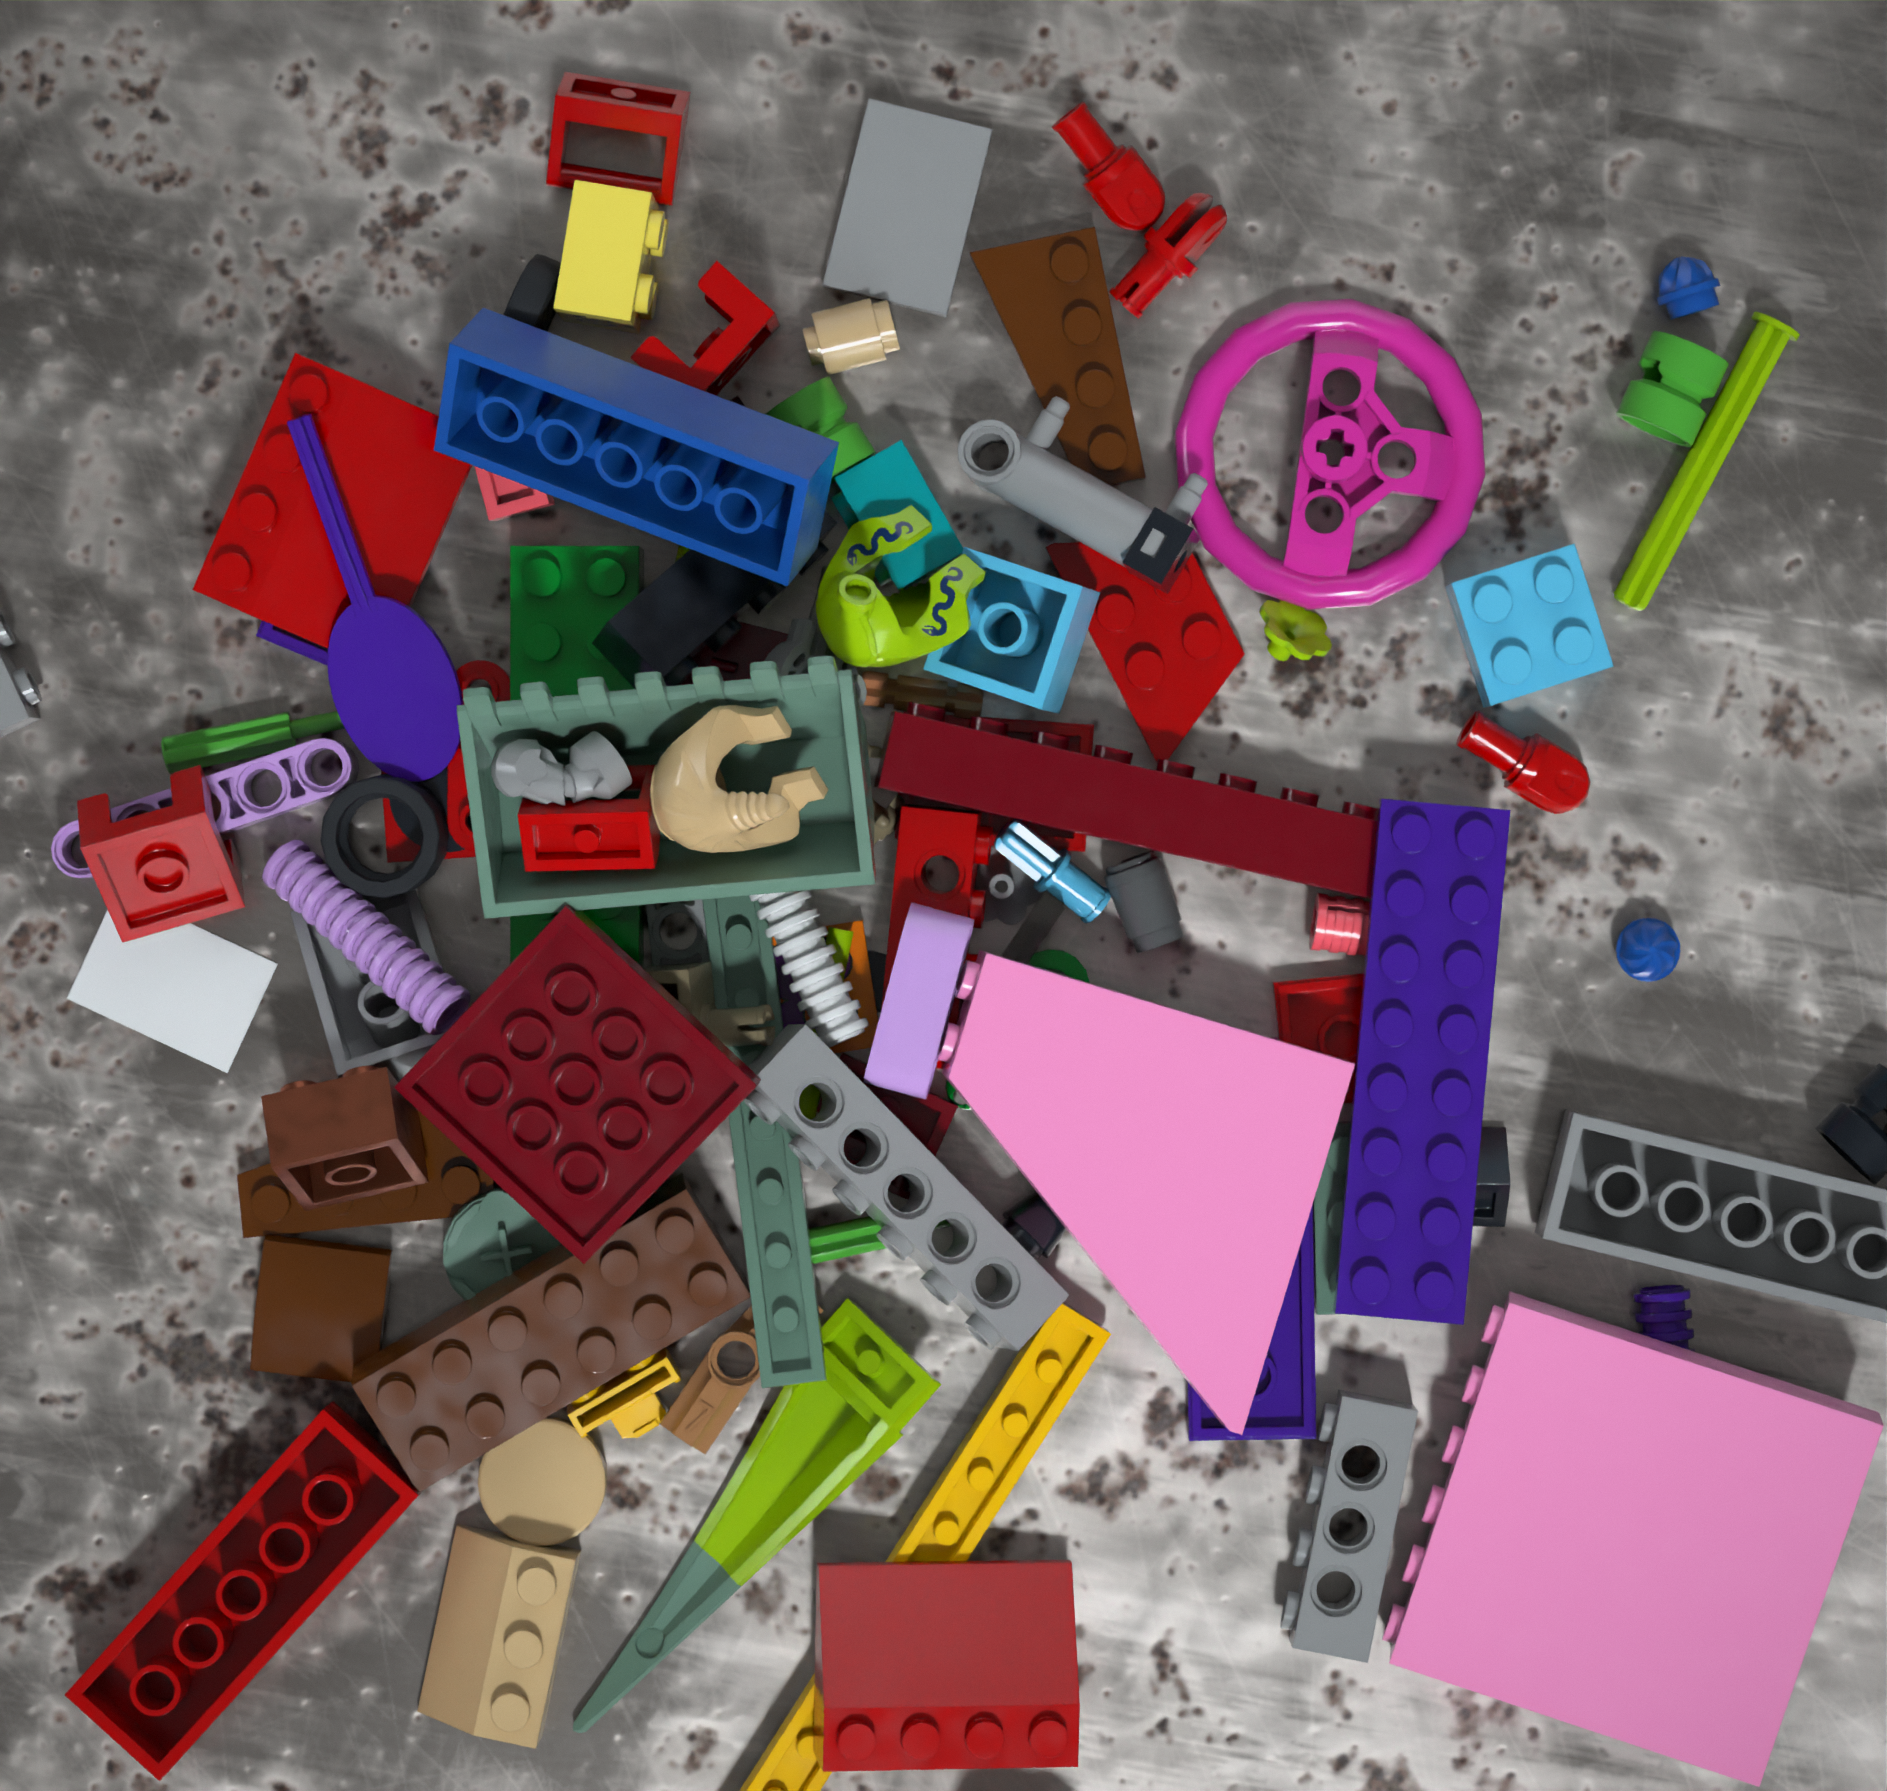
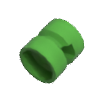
[1616,331,1729,447]
[765,376,876,485]

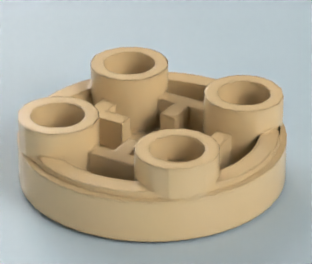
[478,1416,607,1546]

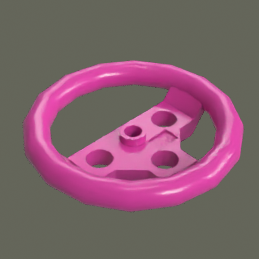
[1175,299,1486,610]

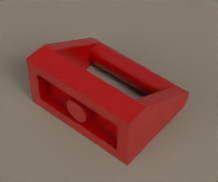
[546,72,691,206]
[517,765,660,872]

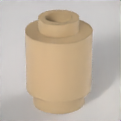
[802,298,900,375]

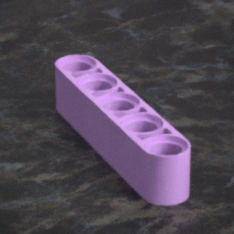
[51,738,359,878]

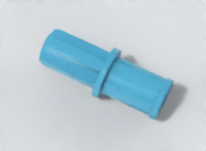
[993,819,1111,924]

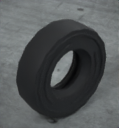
[503,254,561,332]

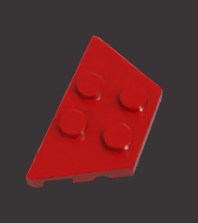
[1045,542,1245,763]

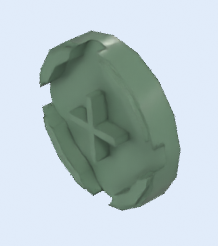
[443,1188,561,1301]

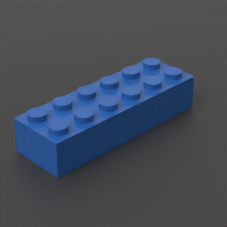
[434,308,839,587]

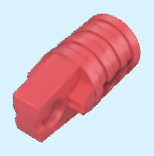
[1309,893,1370,957]

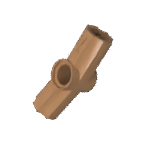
[660,1304,824,1455]

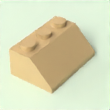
[417,1524,581,1749]

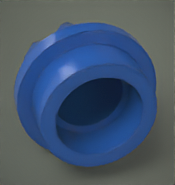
[1657,256,1721,321]
[1615,918,1680,982]

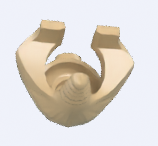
[650,705,829,853]

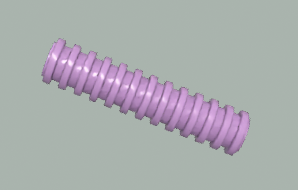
[262,840,471,1036]

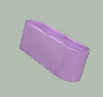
[863,903,975,1100]

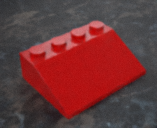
[192,353,473,648]
[813,1560,1080,1772]

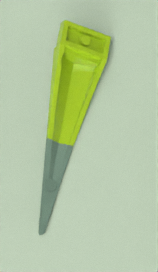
[573,1298,941,1733]

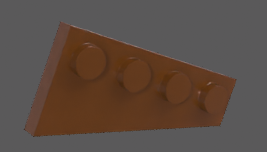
[970,227,1146,486]
[237,1110,496,1238]

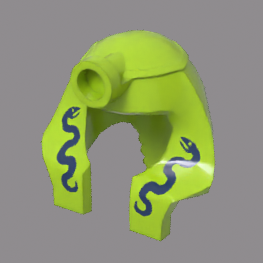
[816,505,985,667]

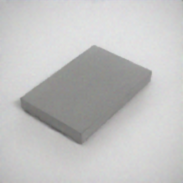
[822,99,993,318]

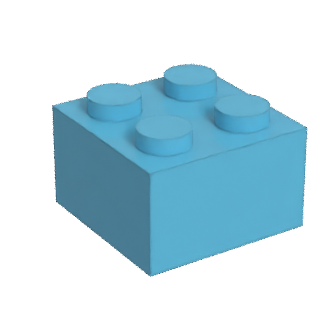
[1445,544,1614,708]
[923,547,1100,714]

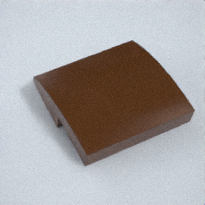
[250,1234,393,1383]

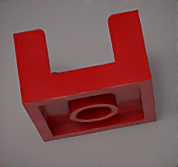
[630,261,780,396]
[77,765,245,943]

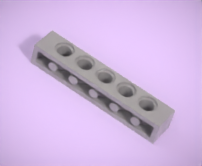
[744,1024,1069,1351]

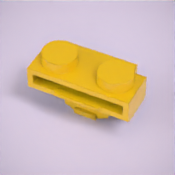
[567,1347,681,1439]

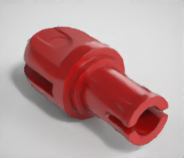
[1052,102,1165,231]
[1109,192,1227,319]
[1456,710,1591,814]

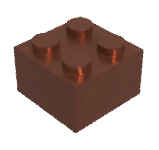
[261,1066,429,1211]

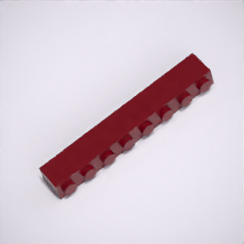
[874,702,1379,899]

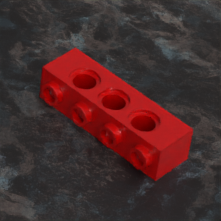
[881,804,993,1069]

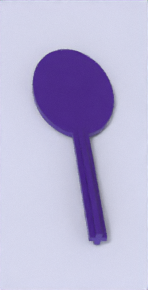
[287,414,463,781]

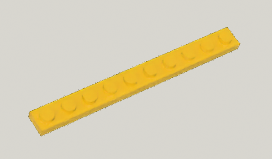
[739,1302,1111,1791]

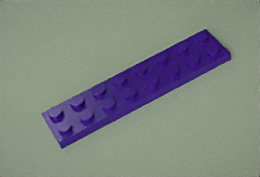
[1333,799,1511,1325]

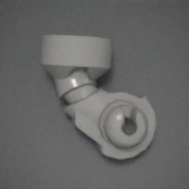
[491,731,632,806]

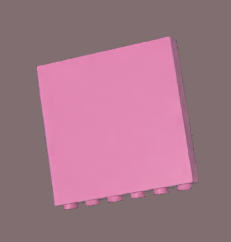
[1382,1291,1884,1787]

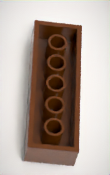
[352,1173,751,1493]

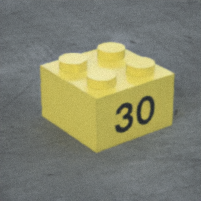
[553,180,669,334]

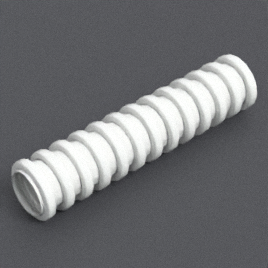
[749,890,869,1048]

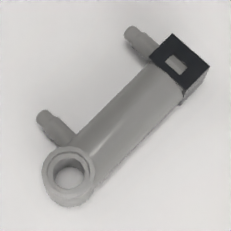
[958,396,1208,594]

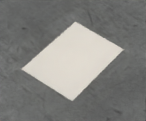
[66,910,278,1073]

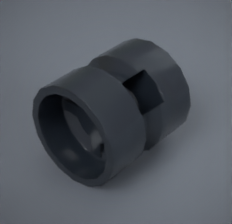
[1816,1063,1887,1185]

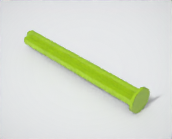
[1614,311,1800,611]

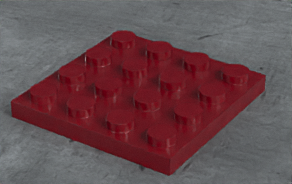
[394,905,761,1264]

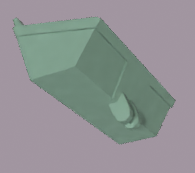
[457,656,876,919]

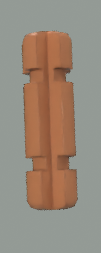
[861,671,984,719]

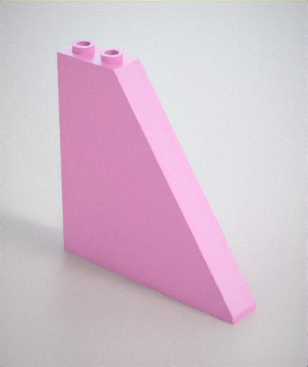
[936,950,1355,1435]

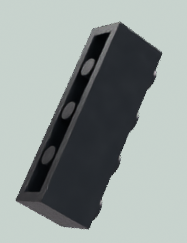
[592,511,837,689]

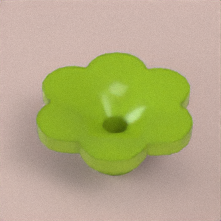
[1259,600,1332,661]

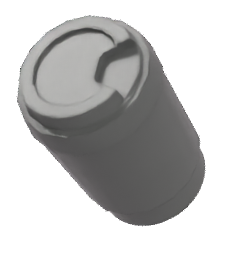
[1104,850,1184,953]

